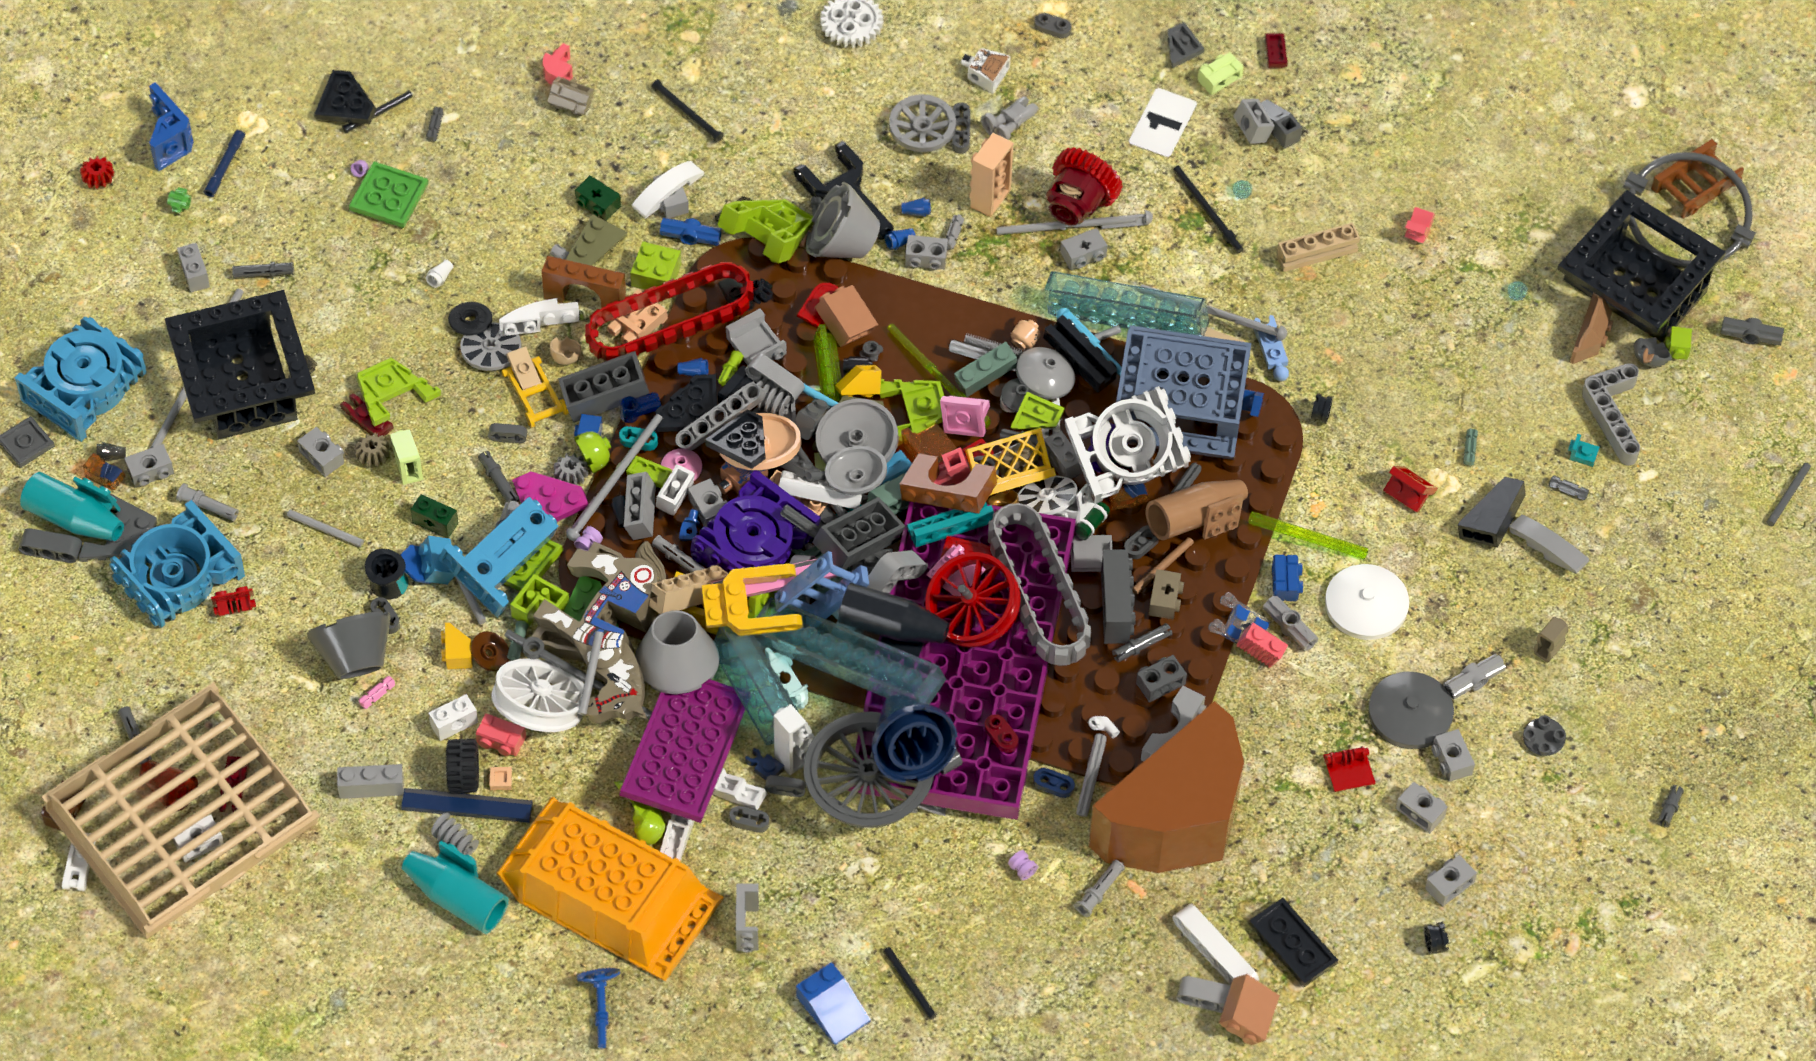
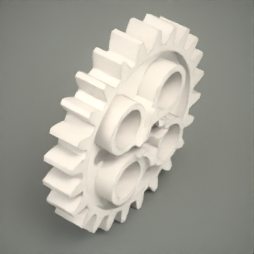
[821,0,883,48]

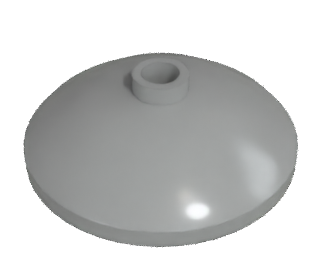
[1016,347,1075,399]
[825,446,887,495]

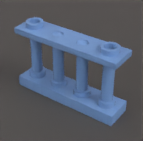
[774,551,869,627]

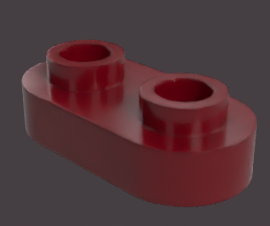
[985,714,1018,753]

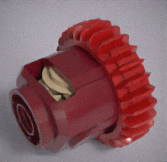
[1046,147,1123,226]

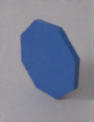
[400,545,431,584]

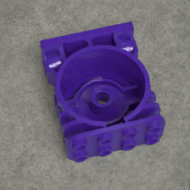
[690,470,821,600]

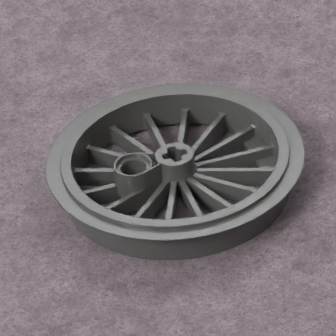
[804,712,933,828]

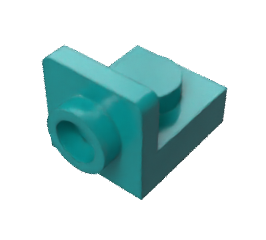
[1568,434,1600,467]

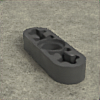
[952,102,970,154]

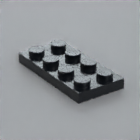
[1249,898,1339,987]

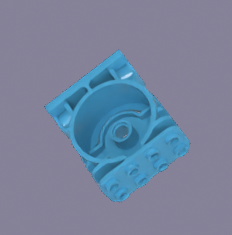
[15,317,146,442]
[109,500,245,628]

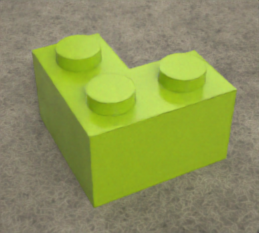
[510,574,569,626]

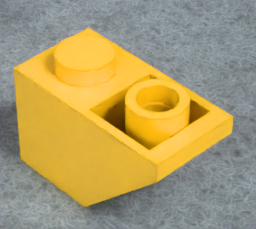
[835,365,881,397]
[441,622,473,670]

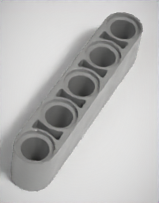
[676,383,765,451]

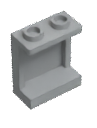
[726,309,787,366]
[736,884,759,953]

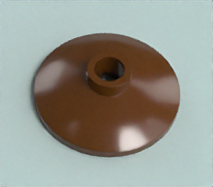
[471,631,509,671]

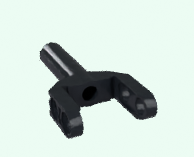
[793,141,894,240]

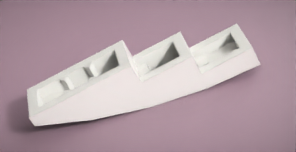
[713,768,767,810]
[660,814,694,861]

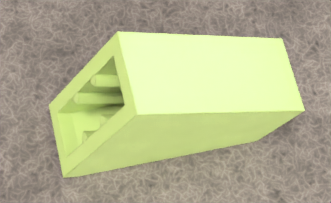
[390,429,423,485]

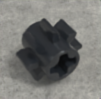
[752,278,773,305]

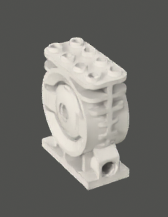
[1065,386,1191,503]

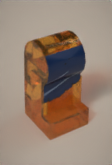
[83,453,126,490]
[1109,483,1150,510]

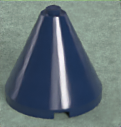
[871,695,958,783]

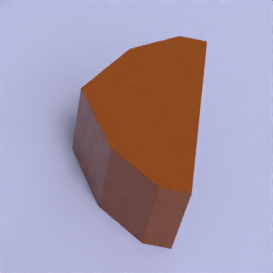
[1089,701,1244,873]

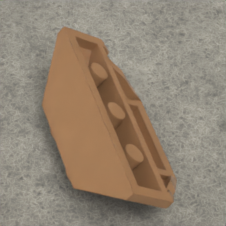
[1570,293,1614,364]

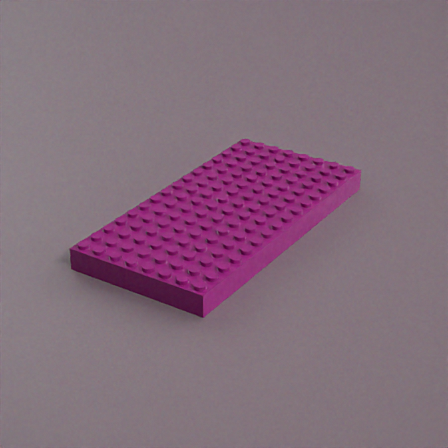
[848,501,1076,820]

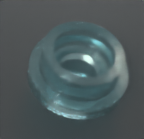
[1233,180,1252,199]
[1507,281,1528,301]

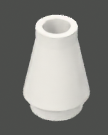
[426,260,453,288]

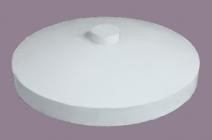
[1325,564,1409,640]

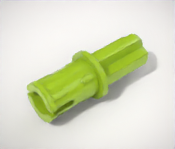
[718,351,744,387]

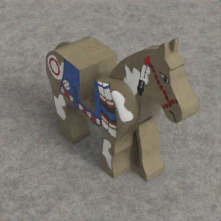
[531,541,666,724]

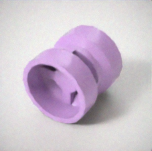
[574,526,603,551]
[1008,850,1038,880]

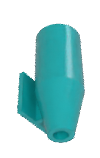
[20,472,124,541]
[402,841,509,934]

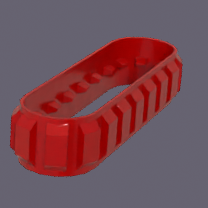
[585,262,753,361]

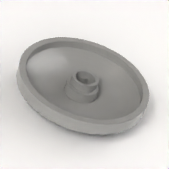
[816,399,899,465]

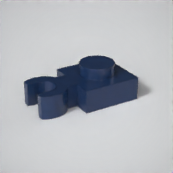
[745,748,784,780]

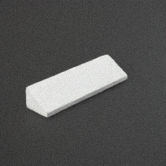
[779,470,862,509]

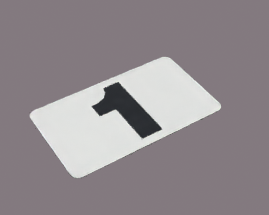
[1129,88,1197,157]

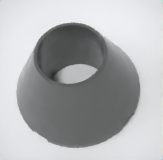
[307,611,391,679]

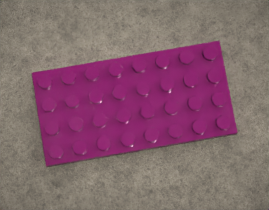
[619,679,752,823]

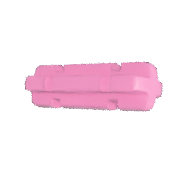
[358,676,395,709]

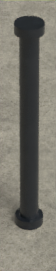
[651,79,724,143]

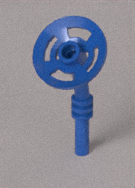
[577,968,621,1049]

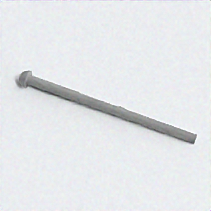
[996,210,1153,235]
[1139,284,1287,341]
[566,414,663,541]

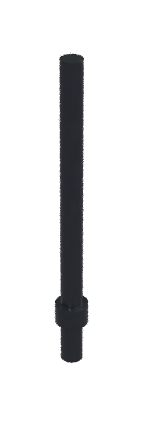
[1173,165,1244,253]

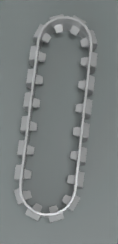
[988,503,1091,666]

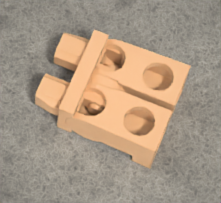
[607,289,668,344]

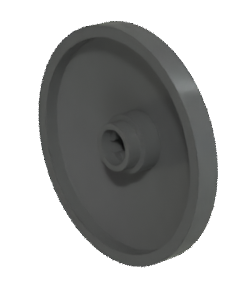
[1368,671,1454,749]

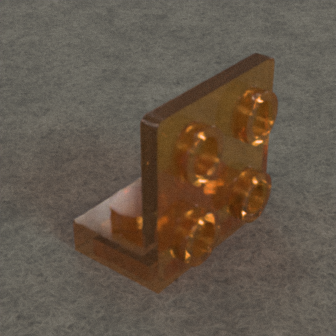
[901,424,957,463]

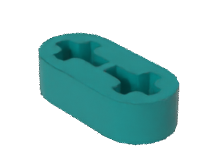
[619,426,658,451]

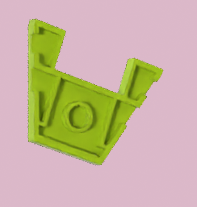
[357,358,441,427]
[880,379,944,446]

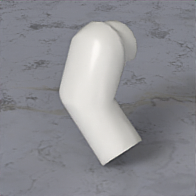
[1088,716,1120,738]

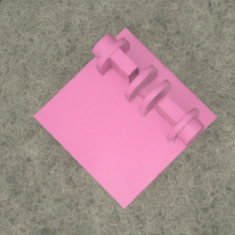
[926,544,986,596]

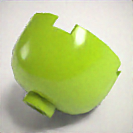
[574,431,612,474]

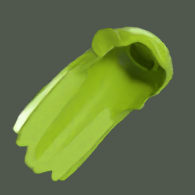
[614,780,665,845]

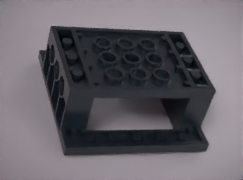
[1557,190,1726,343]
[164,290,315,440]

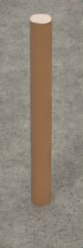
[1132,537,1194,595]

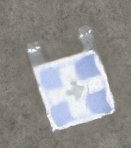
[1208,592,1272,644]

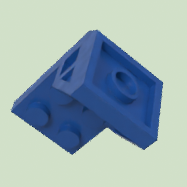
[149,82,194,171]

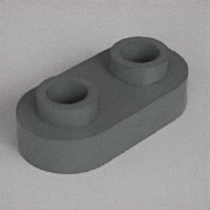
[1034,13,1072,39]
[1124,525,1159,559]

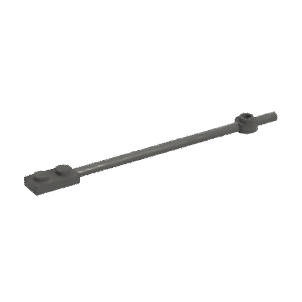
[504,629,653,719]

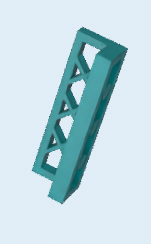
[907,503,994,547]

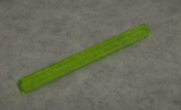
[1248,512,1368,559]

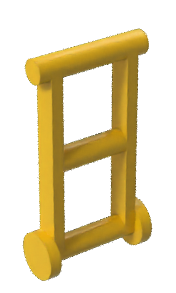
[501,356,569,428]

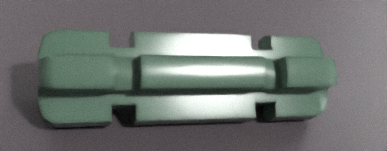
[1463,428,1478,466]

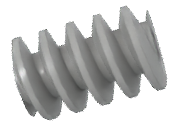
[750,380,791,416]
[431,813,479,855]

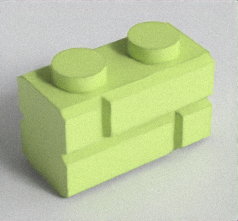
[1198,52,1244,95]

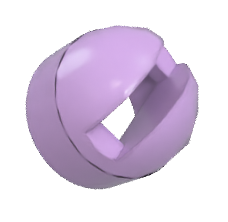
[351,160,368,177]

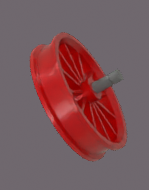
[925,552,1021,647]

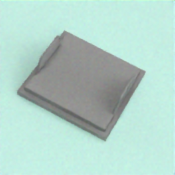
[1071,535,1112,572]

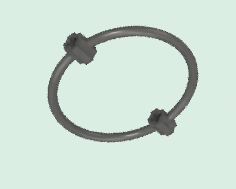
[1623,152,1756,268]

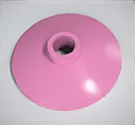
[661,449,702,481]

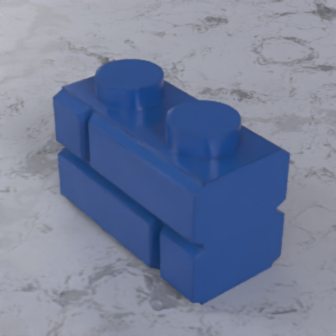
[1272,555,1303,601]

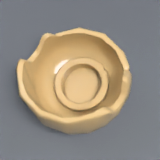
[550,337,581,365]

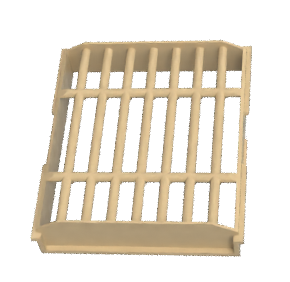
[41,682,320,939]

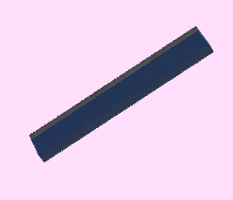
[401,788,533,823]

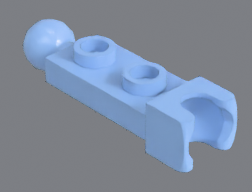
[1253,315,1289,381]

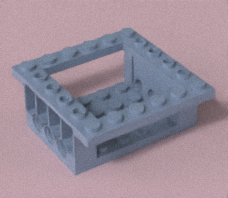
[1116,325,1252,460]

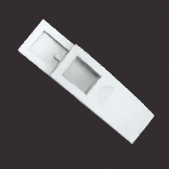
[499,298,579,336]

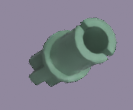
[507,621,529,661]

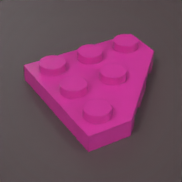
[512,471,589,522]

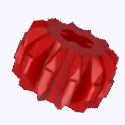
[80,155,115,190]

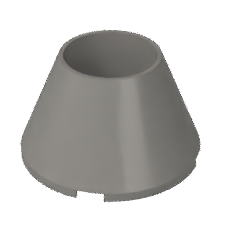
[806,182,880,259]
[635,610,719,694]

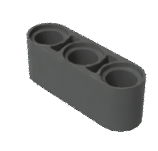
[18,528,82,563]

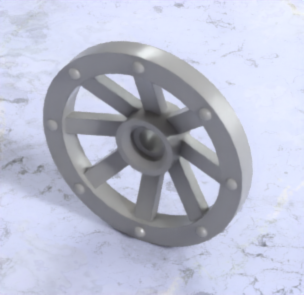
[889,94,956,152]

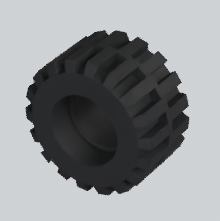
[446,739,479,793]

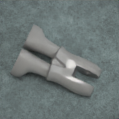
[981,96,1039,140]

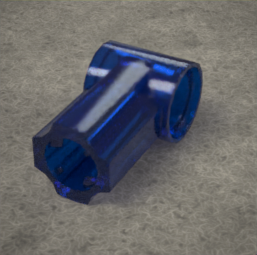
[620,392,661,423]

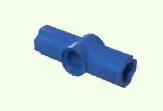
[660,218,722,246]

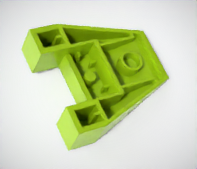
[717,199,814,263]

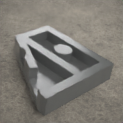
[1167,22,1205,68]

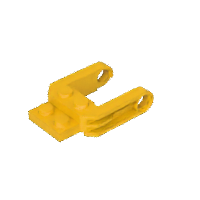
[701,564,803,636]

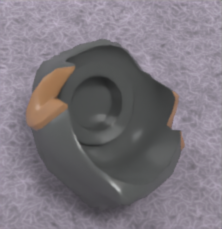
[1634,337,1672,368]

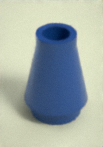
[901,197,931,217]
[885,228,916,250]
[678,358,709,377]

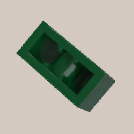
[575,175,621,221]
[410,494,459,538]

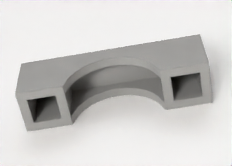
[1141,686,1206,761]

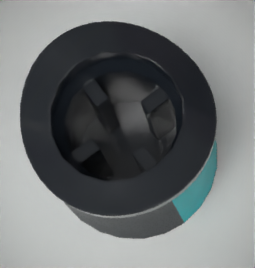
[365,548,408,600]

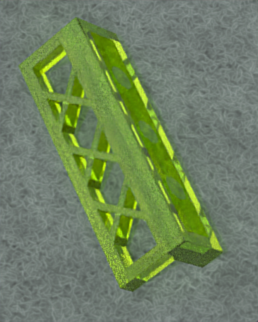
[814,324,843,403]

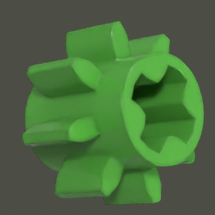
[167,187,192,213]

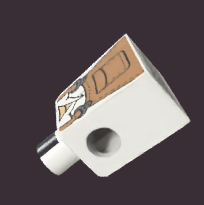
[961,48,1010,94]

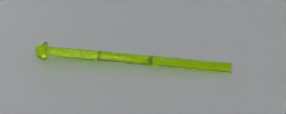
[887,324,991,429]

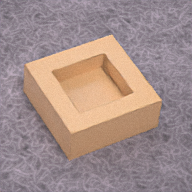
[490,767,512,790]

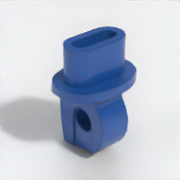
[679,509,700,541]

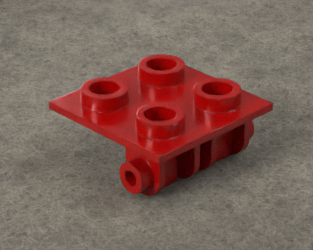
[211,586,256,617]
[1323,746,1376,792]

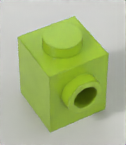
[1665,326,1692,360]

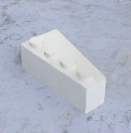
[774,704,815,775]

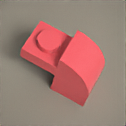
[543,43,573,85]
[1404,207,1436,243]
[934,447,971,486]

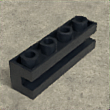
[1043,315,1118,393]

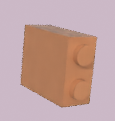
[815,285,878,347]
[1219,974,1280,1045]

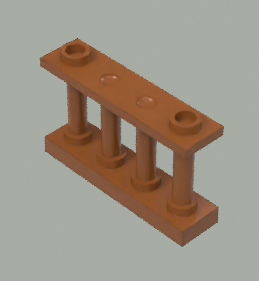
[1651,139,1744,219]

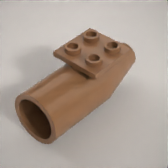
[1146,480,1248,540]

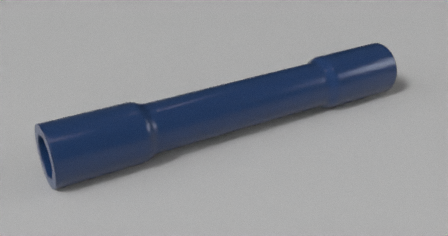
[203,130,246,197]

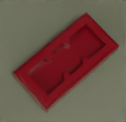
[1265,33,1288,68]

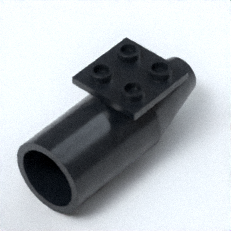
[838,582,950,658]

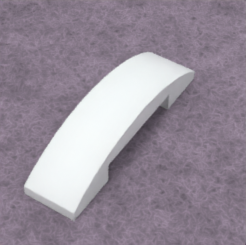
[632,161,704,219]

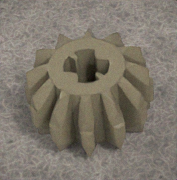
[355,432,390,468]

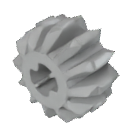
[554,452,588,485]

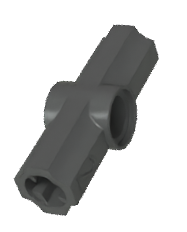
[1721,317,1784,346]

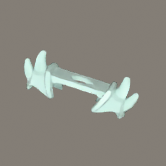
[759,647,808,711]

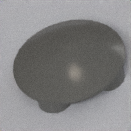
[1523,715,1566,756]

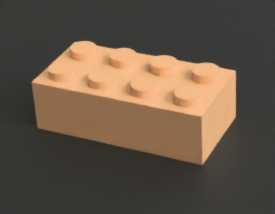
[969,133,1013,217]

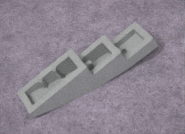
[1509,514,1589,574]

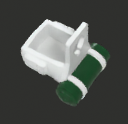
[1053,484,1110,540]

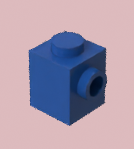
[574,414,603,437]

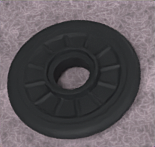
[448,302,493,335]

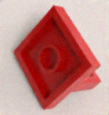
[1383,466,1438,512]

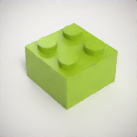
[630,242,681,290]

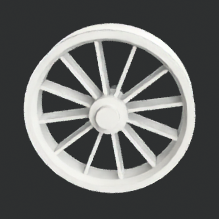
[491,658,584,732]

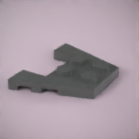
[79,493,157,562]

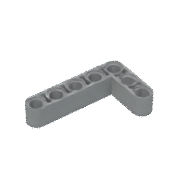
[1582,363,1640,466]
[833,550,928,645]

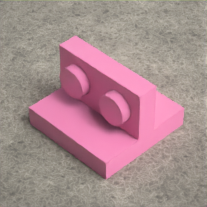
[940,396,990,437]

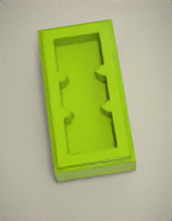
[626,456,672,489]

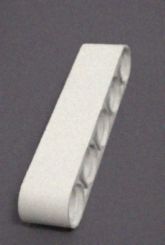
[1173,904,1259,985]

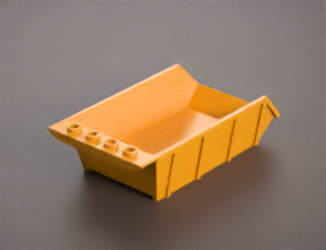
[496,797,724,982]

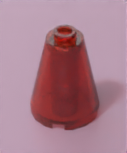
[139,760,198,812]

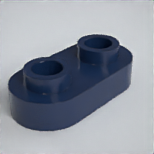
[1033,768,1075,798]

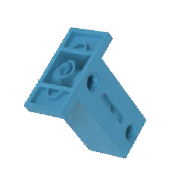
[438,497,558,618]

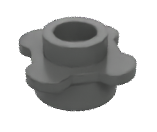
[860,341,883,362]

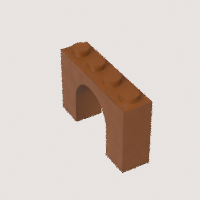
[541,256,626,308]
[900,453,997,514]

